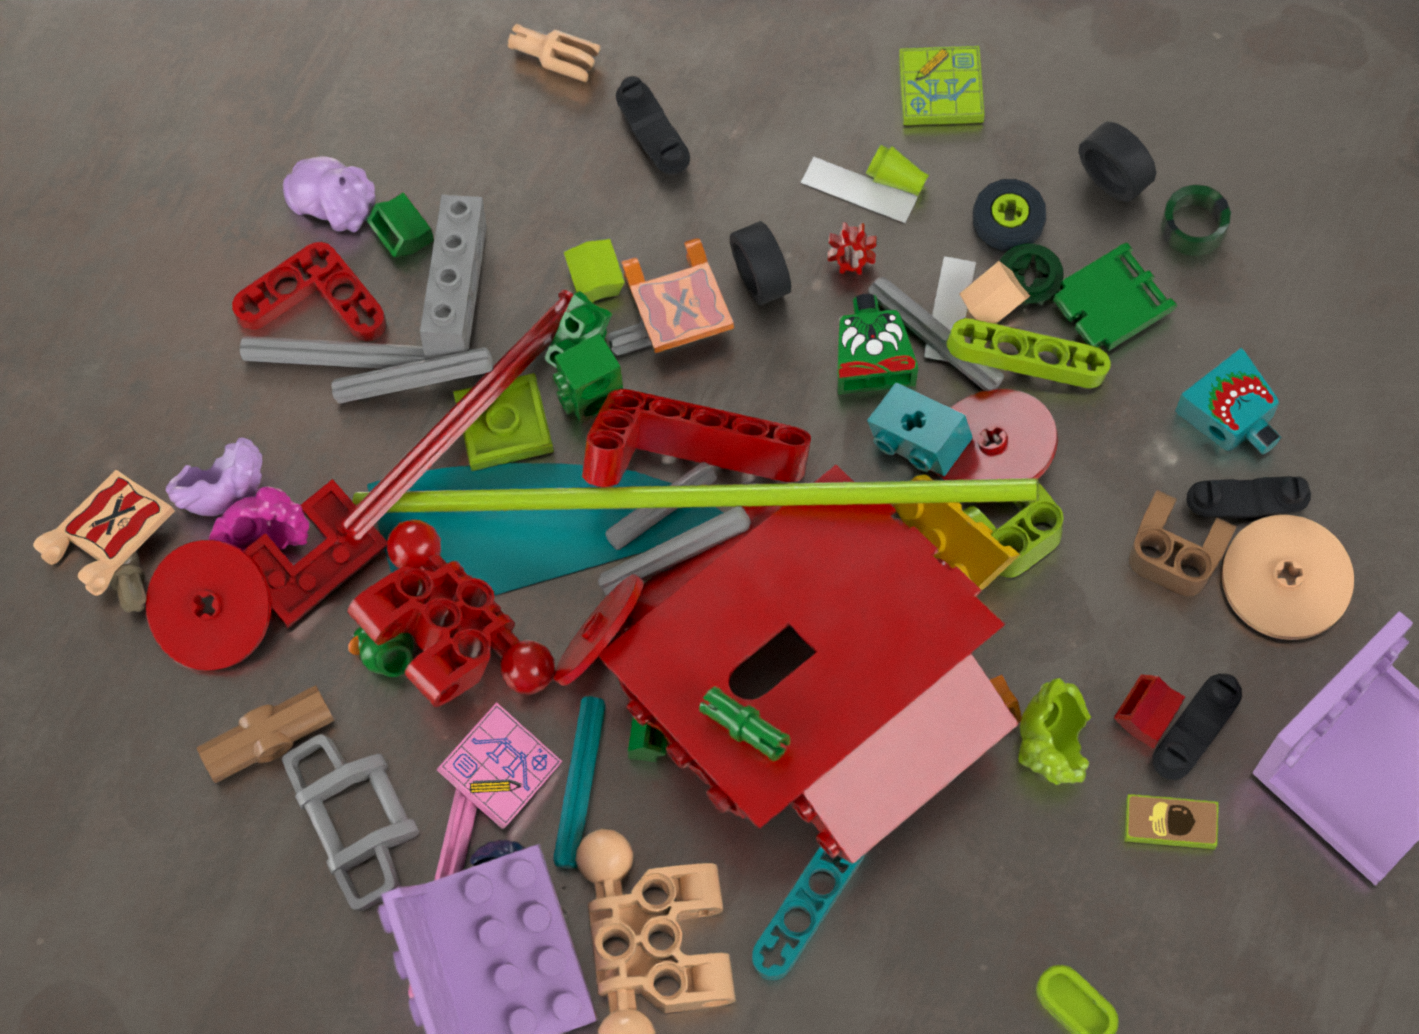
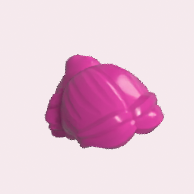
[209,486,309,550]

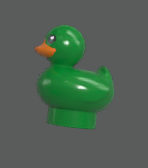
[348,627,414,677]

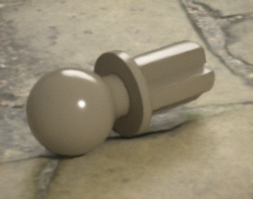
[110,551,147,612]

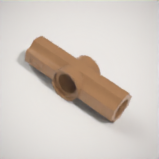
[196,685,335,783]

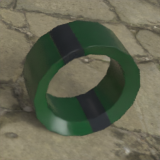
[1161,184,1231,256]

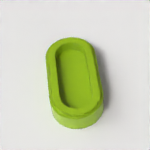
[1036,965,1119,1034]

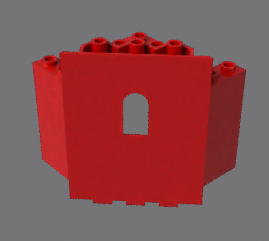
[599,465,1018,864]

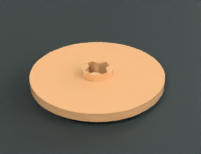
[1222,515,1354,640]

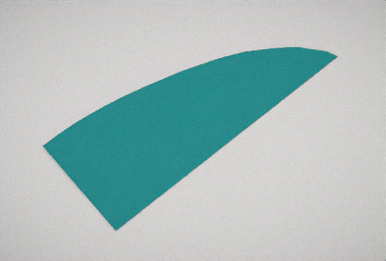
[367,463,724,596]

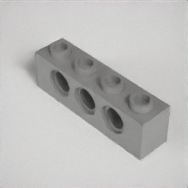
[420,195,487,360]

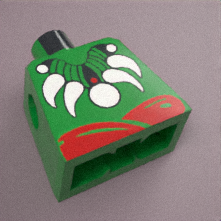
[836,293,918,395]

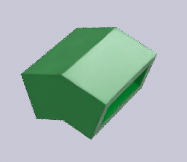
[367,192,434,258]
[628,717,668,762]

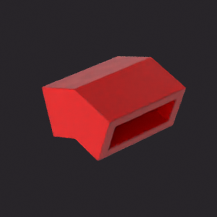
[1113,674,1186,749]

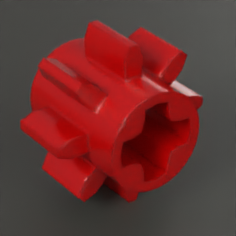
[827,222,877,275]

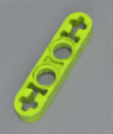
[946,318,1111,388]

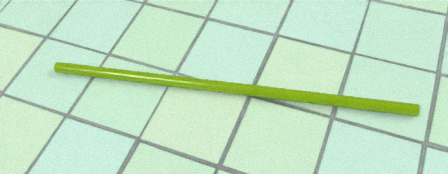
[352,478,1039,513]

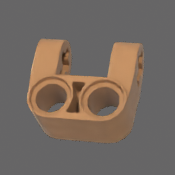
[1128,490,1237,596]

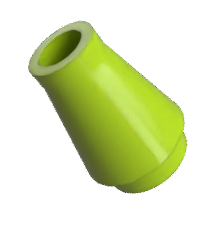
[866,145,929,197]

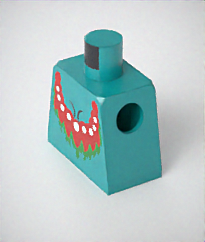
[1175,348,1282,455]

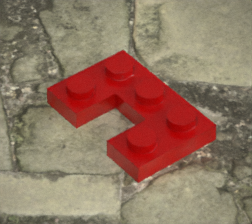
[244,479,387,628]

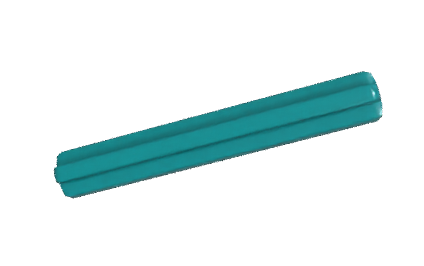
[553,696,605,869]

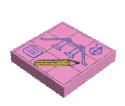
[436,702,563,829]

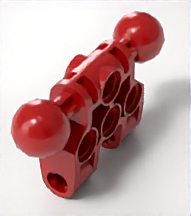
[347,519,555,707]

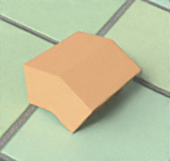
[959,261,1030,324]

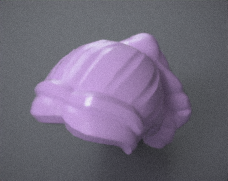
[283,156,375,232]
[166,438,263,516]

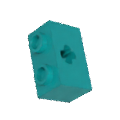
[867,383,973,477]

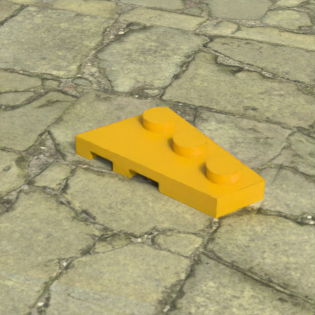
[892,474,1020,591]

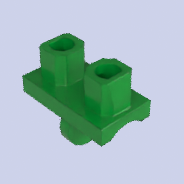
[544,291,613,368]

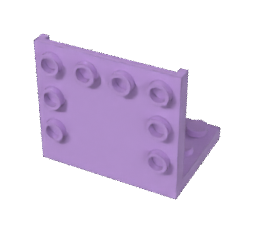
[1252,611,1419,886]
[378,844,598,1034]

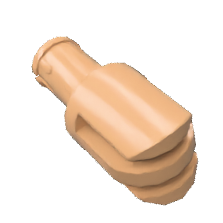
[508,24,601,83]

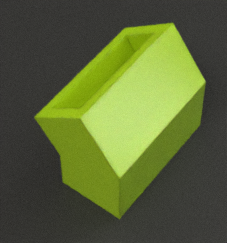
[563,239,625,302]

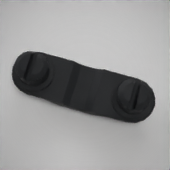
[616,76,690,175]
[1186,476,1311,519]
[1153,673,1242,780]

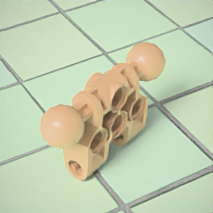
[576,829,736,1034]

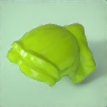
[1018,678,1091,785]

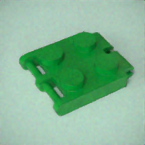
[1053,242,1177,351]

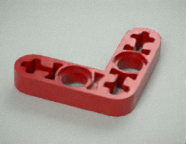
[232,242,387,342]

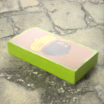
[1125,794,1218,849]

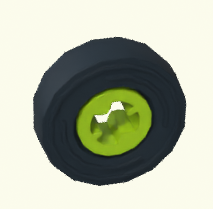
[973,179,1047,251]

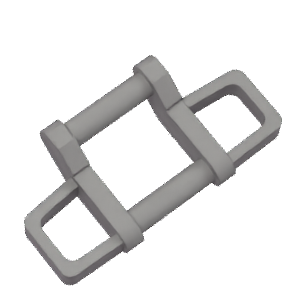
[282,734,420,911]

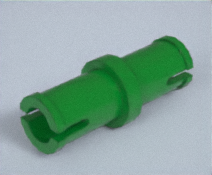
[699,687,791,761]

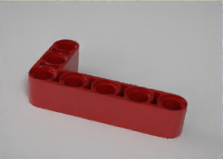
[582,389,811,487]

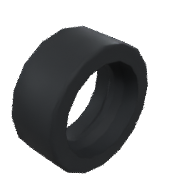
[1078,121,1157,202]
[730,221,792,306]

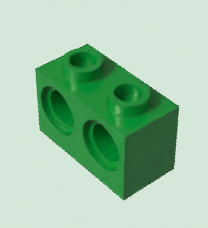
[553,333,623,424]

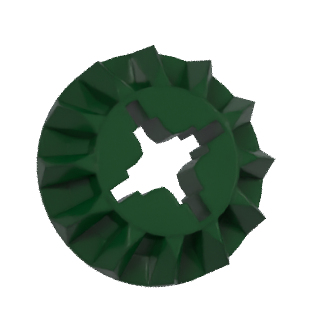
[1000,243,1064,307]

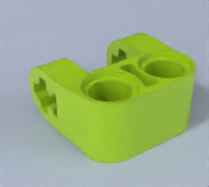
[963,483,1064,578]

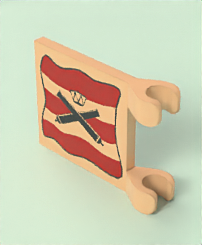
[33,470,175,596]

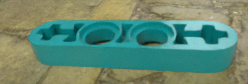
[752,846,865,980]

